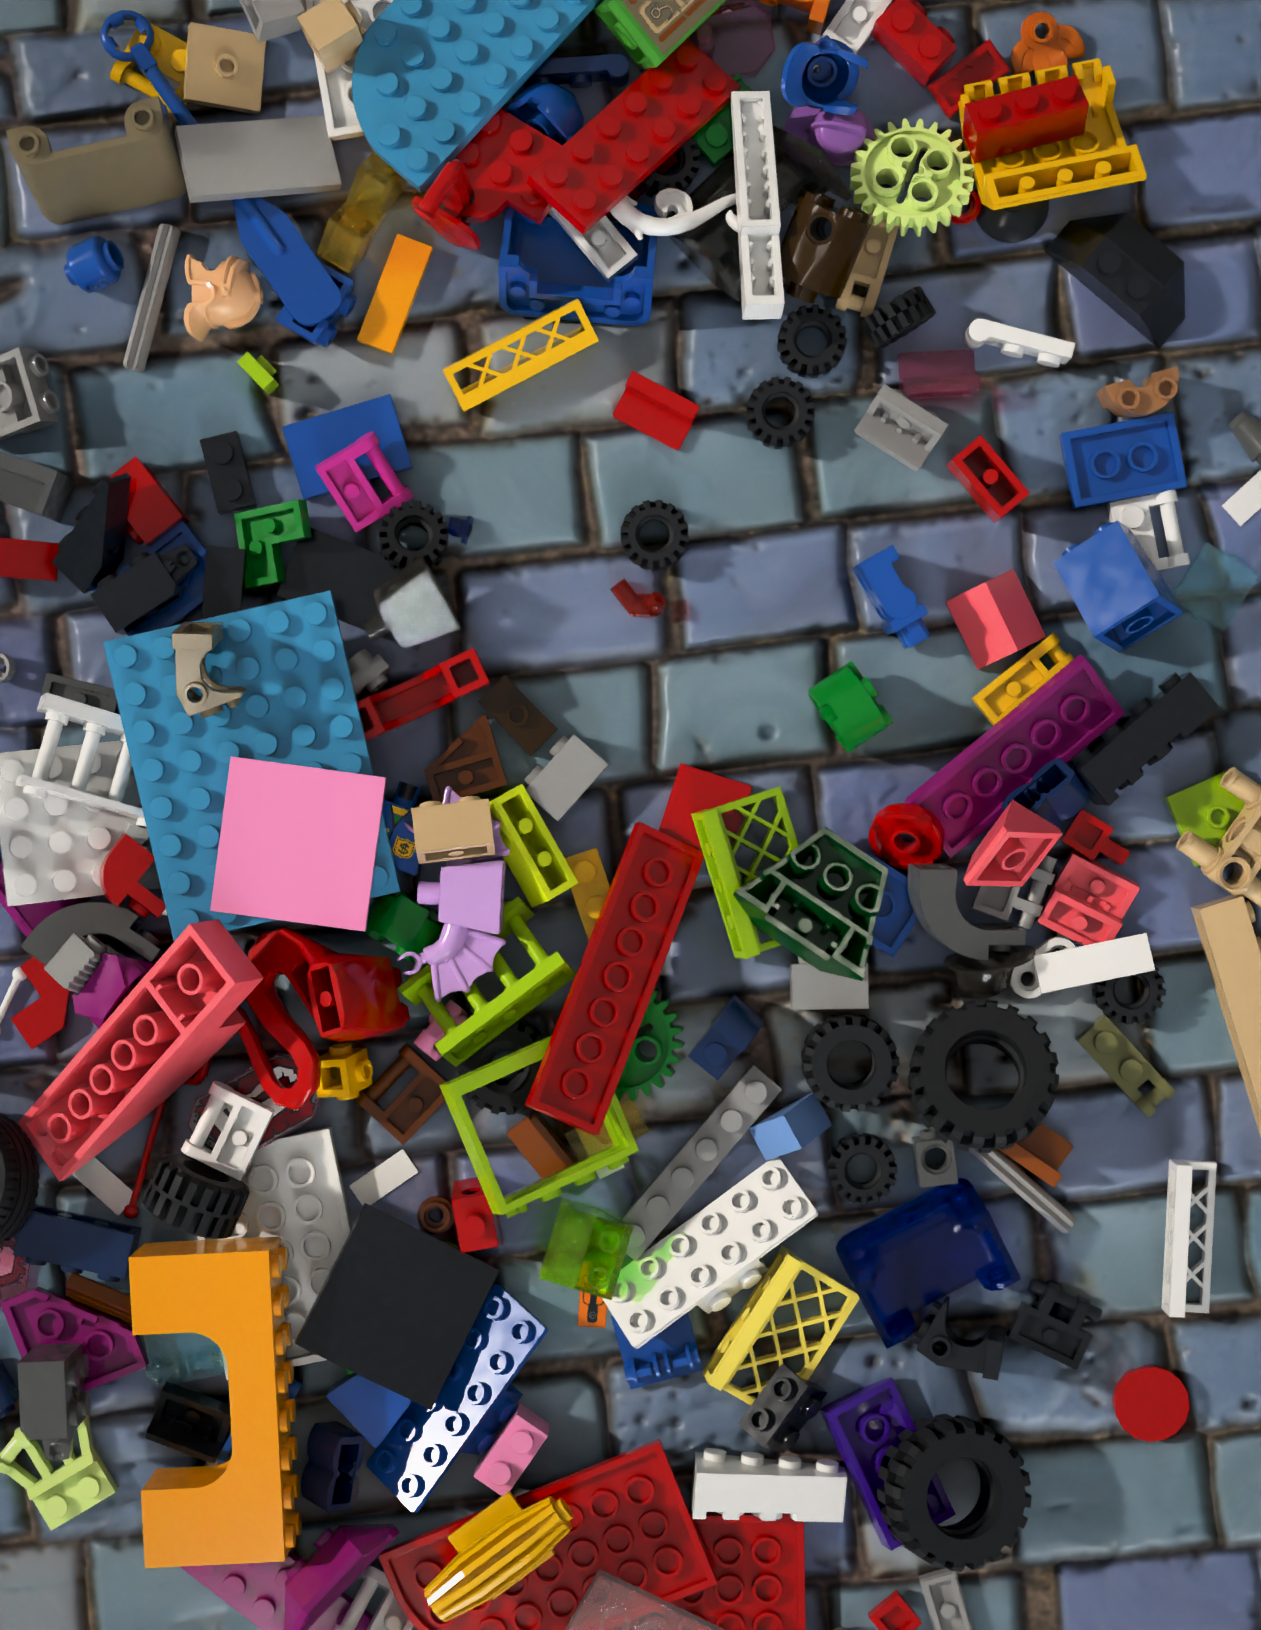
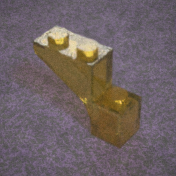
[317,152,408,273]

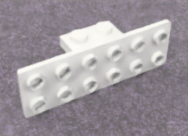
[597,1157,818,1349]

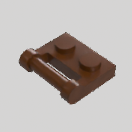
[355,1043,448,1145]

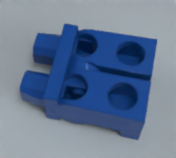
[852,545,931,649]

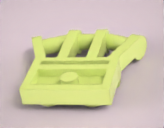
[0,1415,119,1531]

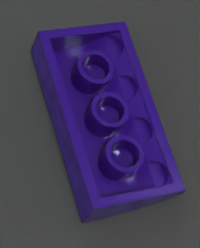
[820,1377,956,1551]

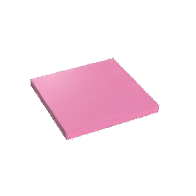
[210,756,387,932]

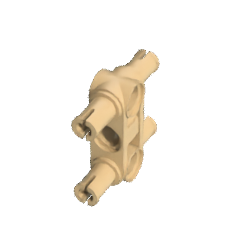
[1176,767,1261,907]

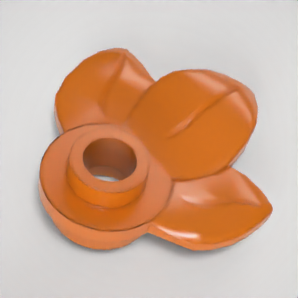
[1010,11,1085,75]

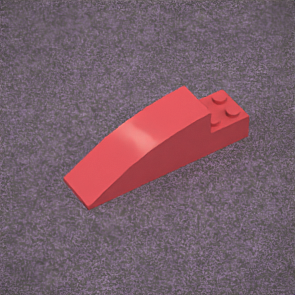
[18,919,264,1182]

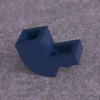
[688,993,765,1080]

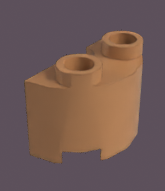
[1096,366,1179,421]

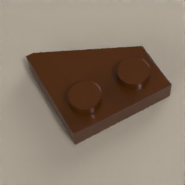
[424,715,508,802]

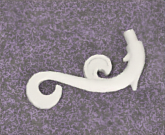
[610,188,738,240]

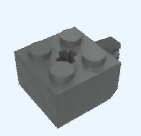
[17,1343,91,1460]

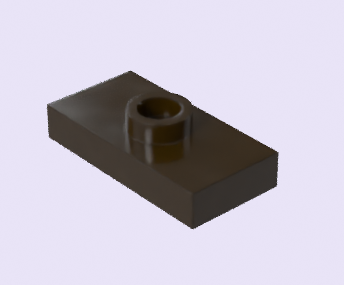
[478,675,558,756]

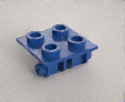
[611,1312,703,1389]

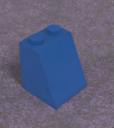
[1053,520,1185,653]

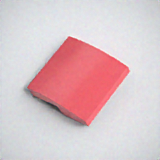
[1037,850,1140,946]

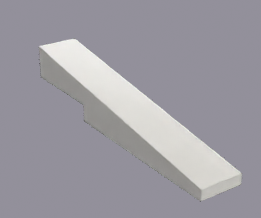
[731,91,785,320]

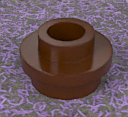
[417,1196,455,1234]

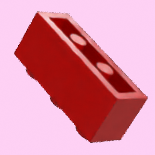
[963,75,1089,163]

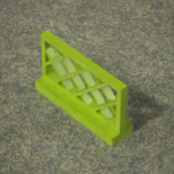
[691,786,799,959]

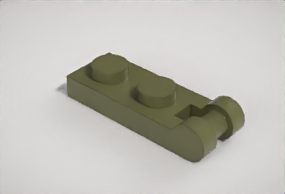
[1076,1014,1176,1118]

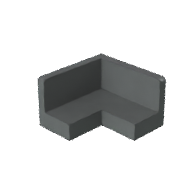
[0,451,76,523]

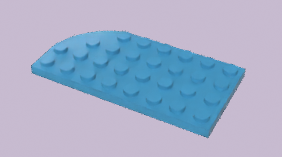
[352,0,601,193]

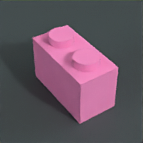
[474,1403,550,1496]

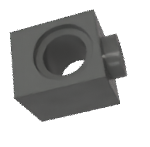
[911,1128,958,1188]

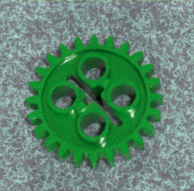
[615,988,685,1102]

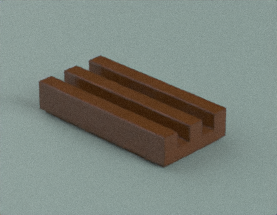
[65,1273,132,1325]

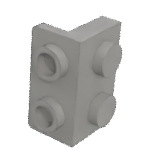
[855,384,949,471]

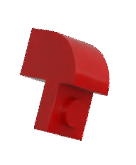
[100,834,166,919]

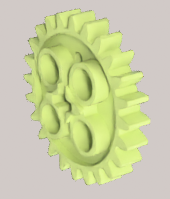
[850,118,974,237]

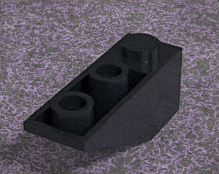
[52,473,131,594]

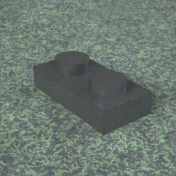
[39,672,119,714]

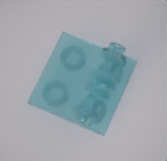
[143,1333,225,1388]

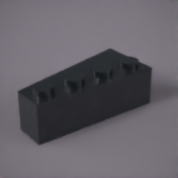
[1070,672,1220,805]

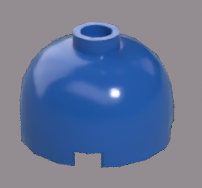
[507,82,584,145]

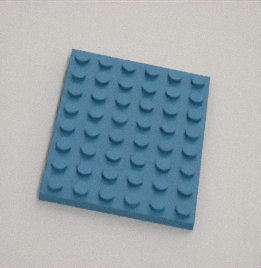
[103,590,401,941]

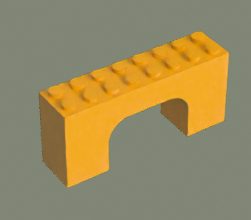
[128,1236,302,1568]

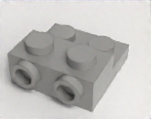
[0,347,60,441]

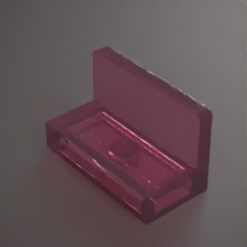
[898,349,980,399]

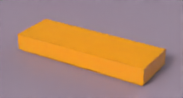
[357,233,434,355]

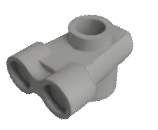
[348,649,389,701]

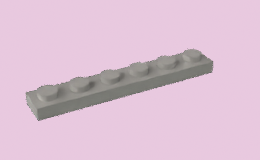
[607,1064,782,1261]

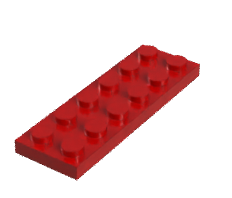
[527,38,741,235]

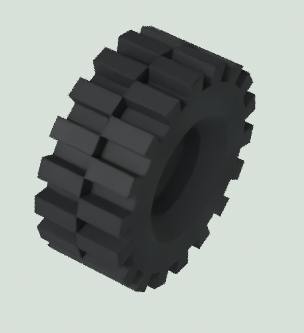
[457,1019,544,1115]

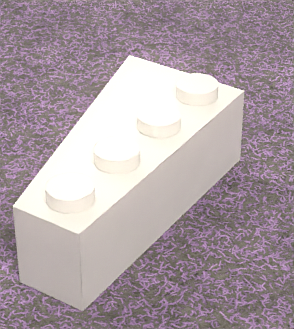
[691,1448,847,1522]

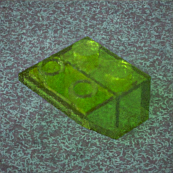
[539,1198,634,1300]

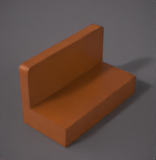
[506,1110,578,1178]
[997,1123,1073,1187]

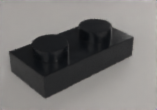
[200,431,257,515]

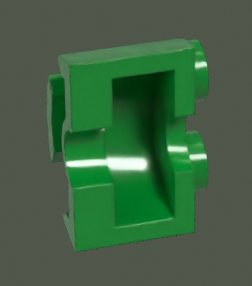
[365,890,444,963]

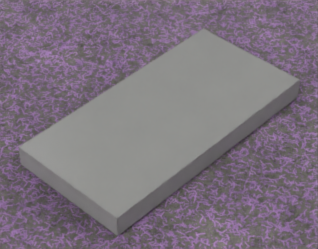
[174,115,342,203]

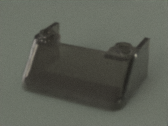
[666,125,852,302]

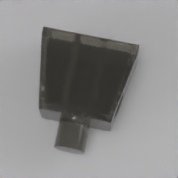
[362,555,461,648]

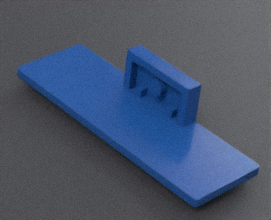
[366,1284,548,1513]

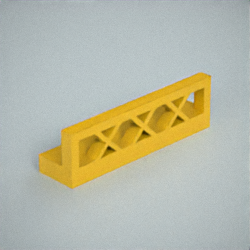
[442,299,599,412]

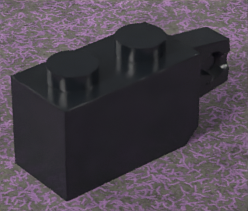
[90,544,200,635]

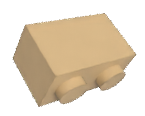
[297,0,366,74]
[411,796,496,864]

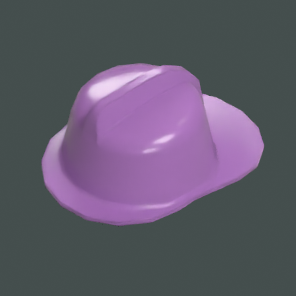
[784,106,874,167]

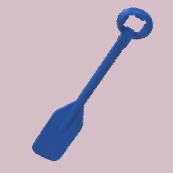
[101,10,342,326]

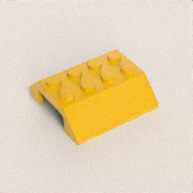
[958,58,1147,210]

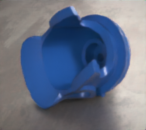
[781,35,868,115]

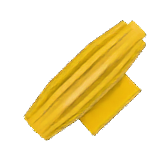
[424,1491,574,1622]

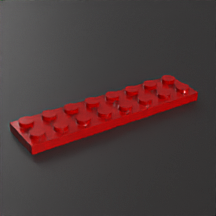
[525,822,704,1135]

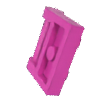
[315,431,414,532]

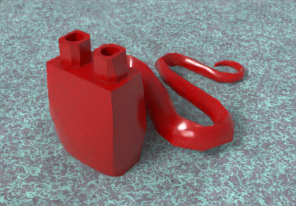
[185,926,410,1110]

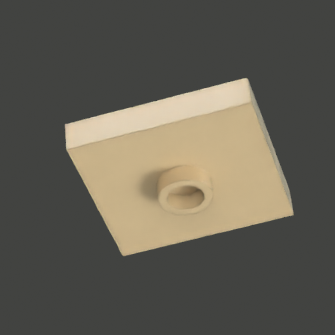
[183,22,266,115]

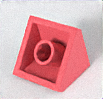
[945,569,1046,670]
[963,799,1063,887]

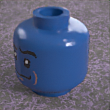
[64,236,124,293]

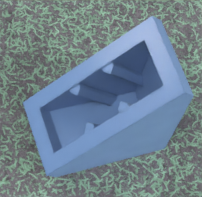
[749,1092,832,1161]

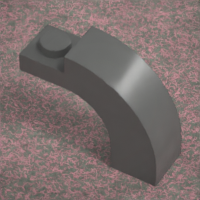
[908,863,1026,960]
[20,902,163,966]

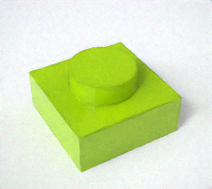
[237,351,279,395]

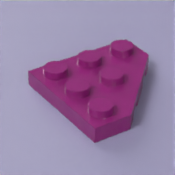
[0,1286,150,1392]

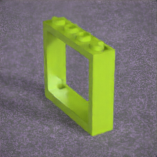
[439,1035,639,1218]

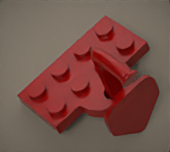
[411,109,562,250]

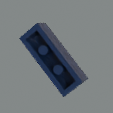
[13,1204,142,1282]

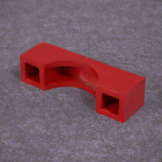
[358,648,492,742]

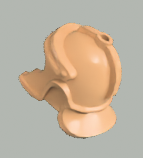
[184,254,264,342]

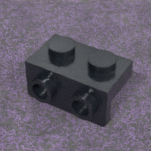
[739,1364,827,1453]
[145,1381,231,1463]

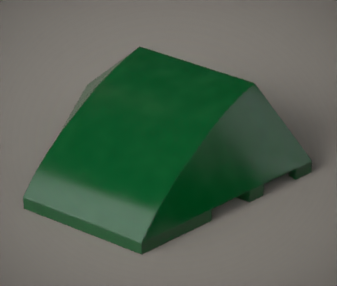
[733,826,889,981]

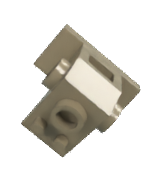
[172,622,247,718]

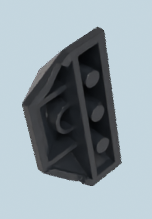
[1045,213,1185,349]

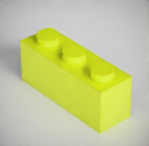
[489,784,578,908]

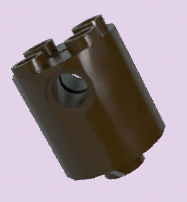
[780,191,871,304]

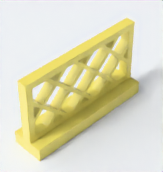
[702,1245,861,1406]

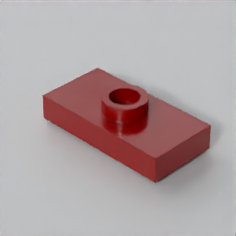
[926,39,1011,119]

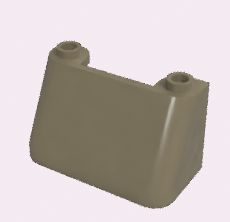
[6,96,187,225]

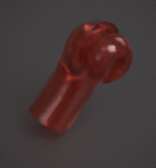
[610,578,666,618]

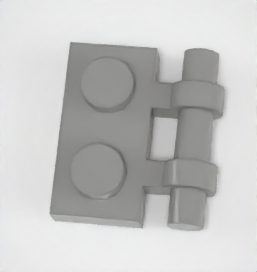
[970,855,1057,930]

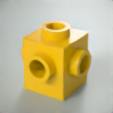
[317,1043,373,1100]

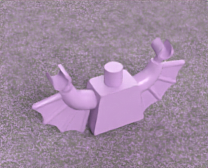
[397,786,511,1002]

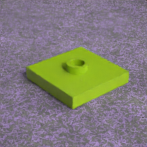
[1164,767,1245,867]

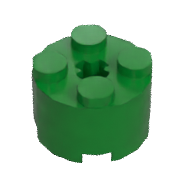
[807,661,893,753]

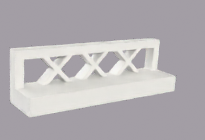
[1161,1159,1217,1318]

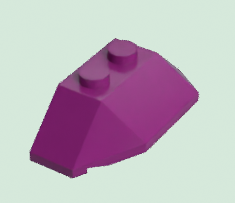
[285,1524,400,1630]

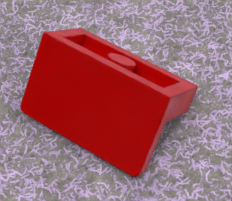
[613,370,700,451]

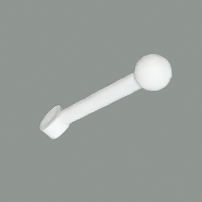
[0,967,27,1034]

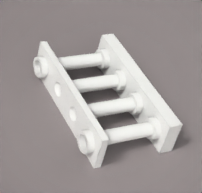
[15,692,147,829]

